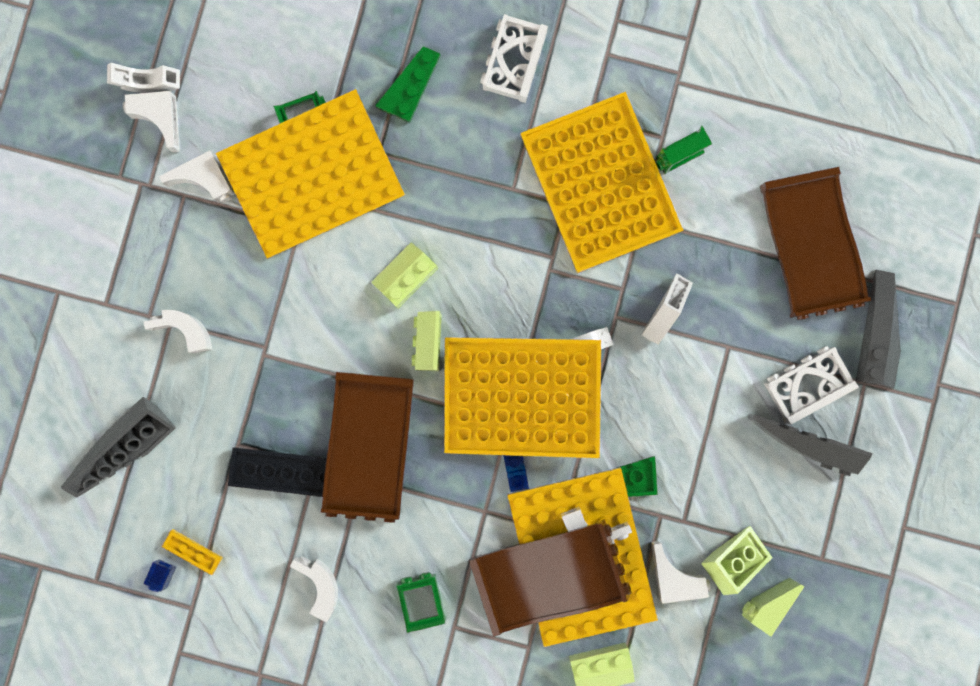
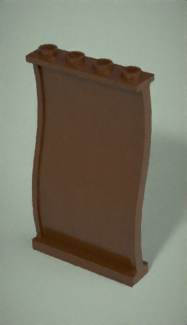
[760,167,871,320]
[321,372,414,523]
[469,519,632,637]

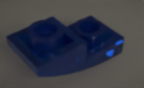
[503,455,529,492]

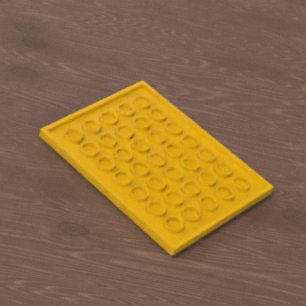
[216,89,405,259]
[520,92,684,274]
[444,337,601,458]
[507,467,658,647]

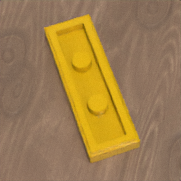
[162,529,223,575]

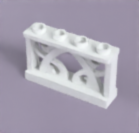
[480,14,548,103]
[764,346,859,425]

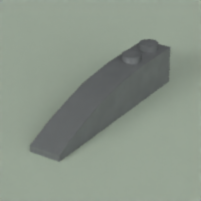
[855,270,901,389]
[61,397,176,497]
[748,414,873,476]

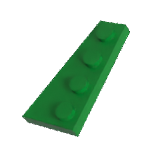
[375,46,441,123]
[610,456,658,497]

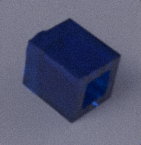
[143,559,176,592]

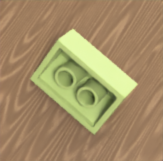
[371,242,438,309]
[412,311,442,371]
[569,643,635,686]

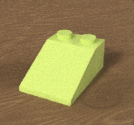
[701,526,772,595]
[742,578,804,636]

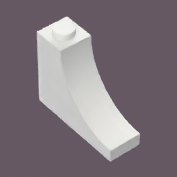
[123,91,180,152]
[159,150,235,203]
[642,273,693,345]
[651,541,711,604]

